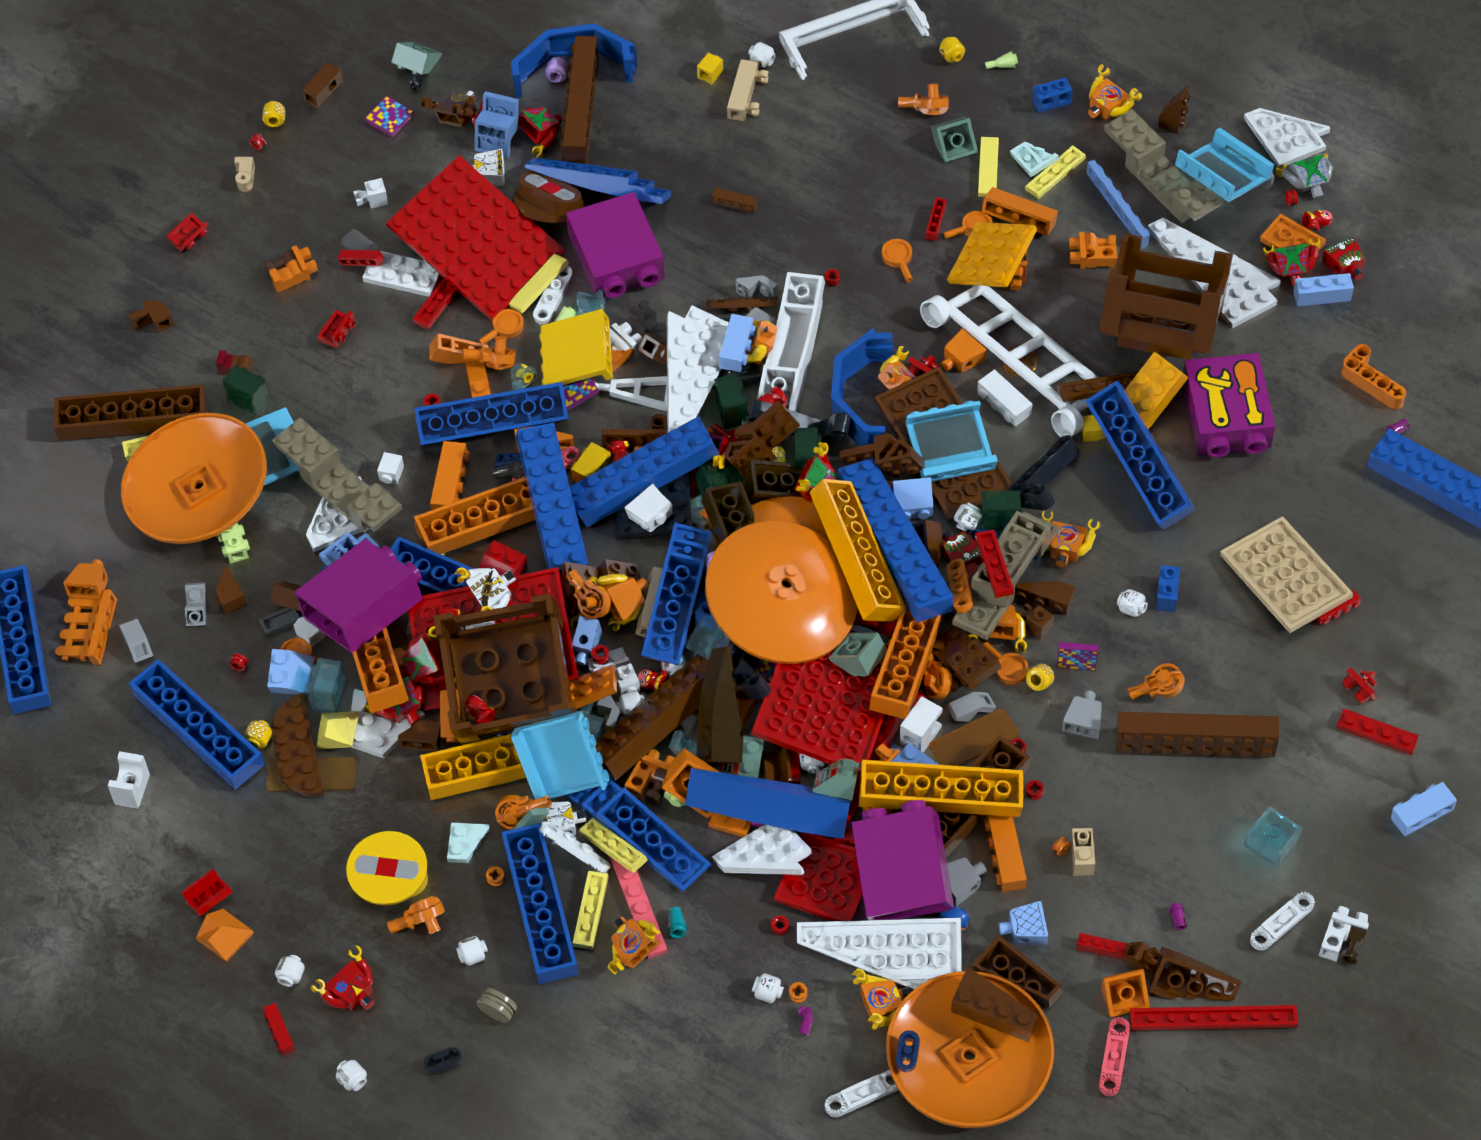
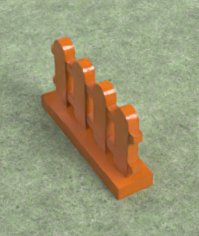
[55,589,117,665]

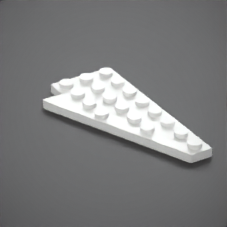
[1148,218,1280,328]
[667,306,729,432]
[797,918,962,990]

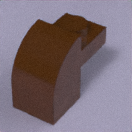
[129,300,174,333]

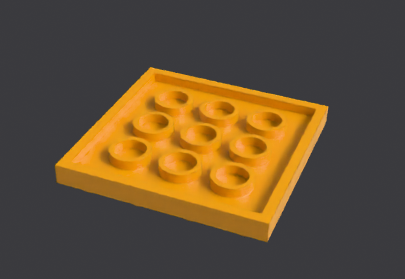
[947,222,1037,287]

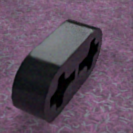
[423,1047,462,1076]

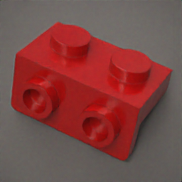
[166,213,209,253]
[317,310,356,349]
[181,869,232,916]

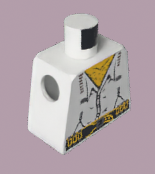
[471,149,505,187]
[541,802,586,846]

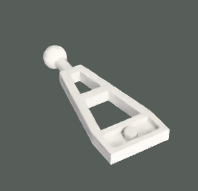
[593,376,667,411]

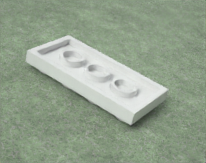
[363,251,441,297]

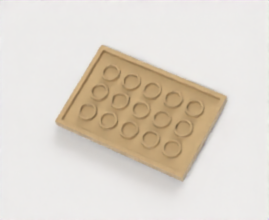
[1220,516,1353,633]

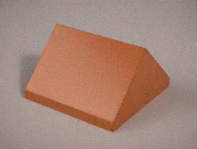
[1101,969,1150,1017]

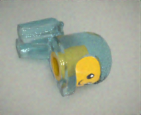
[510,362,537,390]

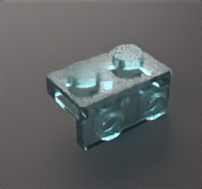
[575,290,605,315]
[685,614,725,660]

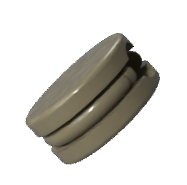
[476,988,517,1023]

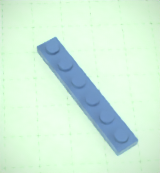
[1087,160,1150,248]

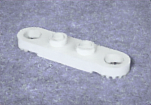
[533,266,573,325]
[539,821,611,873]
[1250,892,1315,951]
[825,1070,898,1117]

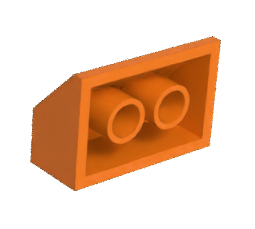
[662,748,719,819]

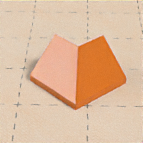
[196,909,254,962]

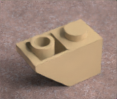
[1072,828,1095,876]

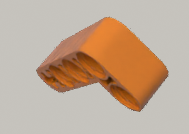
[1341,344,1406,410]

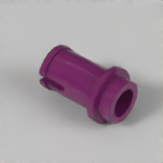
[1385,419,1410,434]
[1168,903,1188,931]

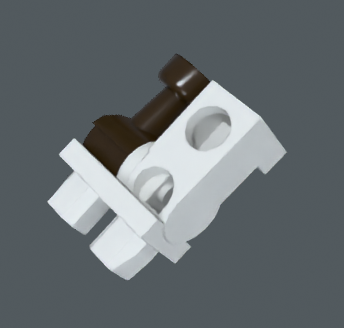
[1319,906,1369,964]

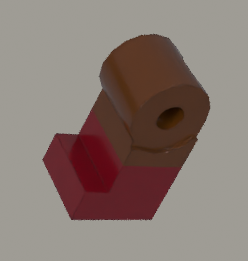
[216,350,254,376]

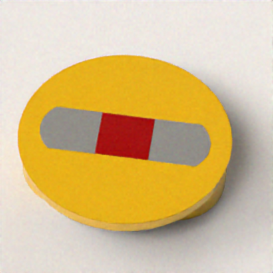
[346,831,428,905]

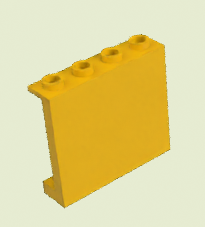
[539,309,613,385]

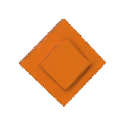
[874,743,901,762]

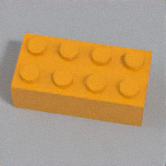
[1125,351,1189,430]

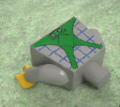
[1276,154,1333,199]

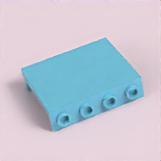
[511,711,609,799]

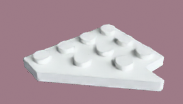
[1244,108,1330,169]
[306,476,362,552]
[712,825,812,875]

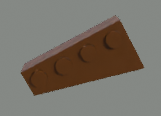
[972,935,1063,1009]
[951,966,1038,1043]

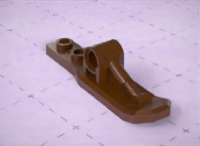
[601,414,715,447]

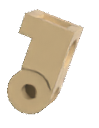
[234,157,255,192]

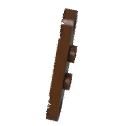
[706,297,779,311]

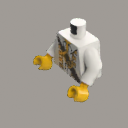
[455,568,516,612]

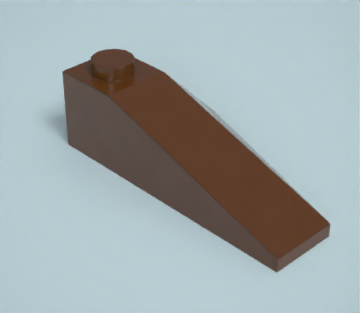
[912,519,943,570]
[1149,947,1241,1000]

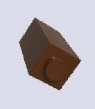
[302,62,343,108]
[271,581,302,611]

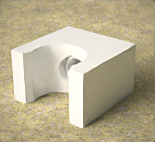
[900,696,943,753]
[108,751,150,809]

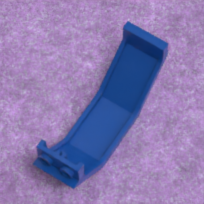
[511,23,638,98]
[831,328,894,446]

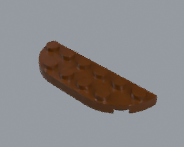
[271,693,324,797]

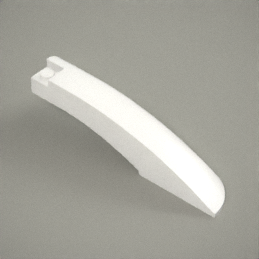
[757,272,825,439]

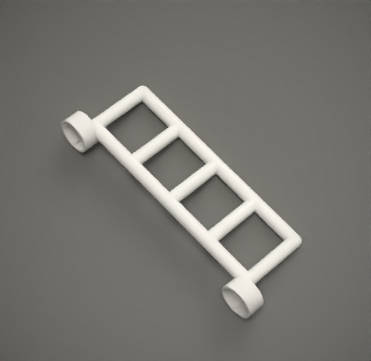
[920,285,1099,437]

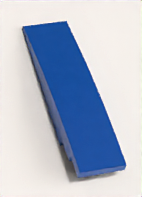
[525,157,671,204]
[641,523,712,666]
[685,768,850,839]
[568,778,711,892]

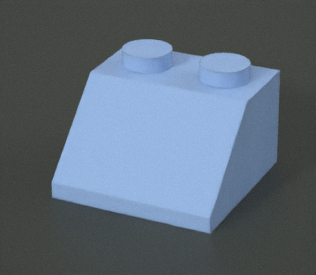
[893,477,933,520]
[267,649,314,696]

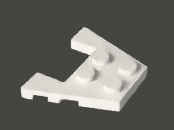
[351,689,425,758]

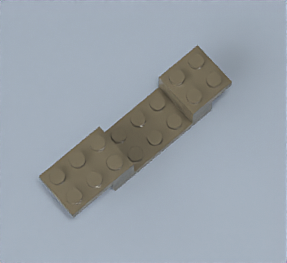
[1104,109,1224,223]
[272,418,402,533]
[953,511,1058,640]

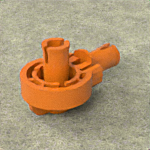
[898,83,949,115]
[462,336,516,370]
[566,569,611,619]
[924,652,958,700]
[1128,663,1185,700]
[495,795,552,830]
[387,896,445,934]

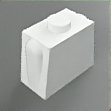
[625,484,673,533]

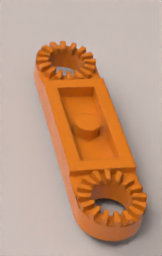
[946,559,974,614]

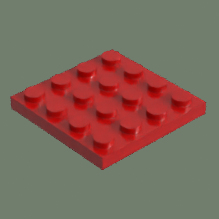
[774,832,863,921]

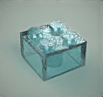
[306,658,346,713]
[1244,806,1303,867]

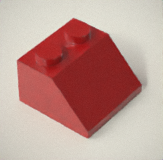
[479,540,528,576]

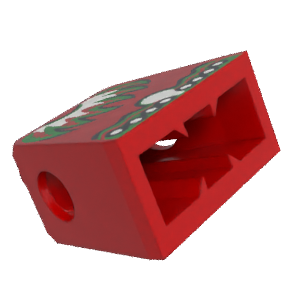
[1322,237,1365,281]
[942,530,983,570]

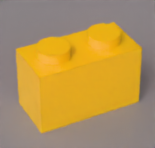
[571,442,611,482]

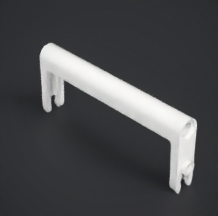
[779,0,930,80]

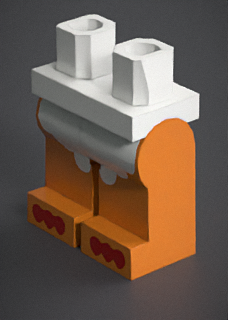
[610,322,643,371]

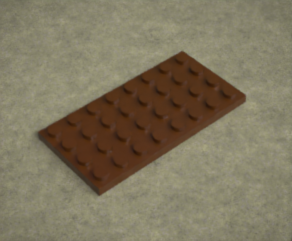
[874,366,1012,522]

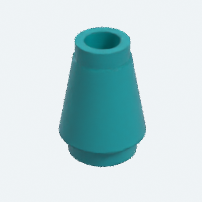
[667,907,687,938]

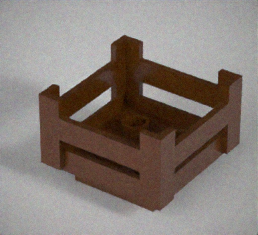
[1099,233,1233,360]
[433,593,577,745]

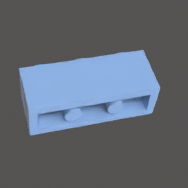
[1293,273,1354,307]
[719,314,756,372]
[1391,782,1457,837]

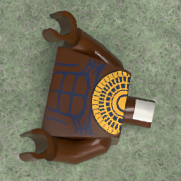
[421,91,477,127]

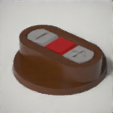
[512,171,583,223]

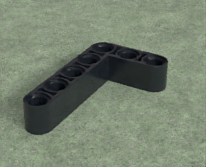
[748,400,851,446]
[1008,435,1080,510]
[731,646,771,699]

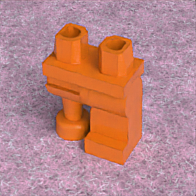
[1069,232,1117,269]

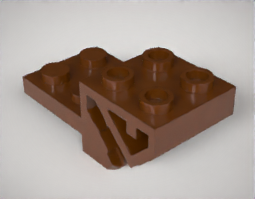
[725,400,800,479]
[840,433,925,478]
[561,559,644,600]
[932,625,1002,691]

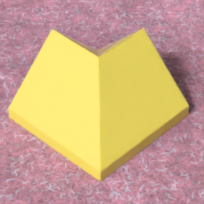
[315,711,359,750]

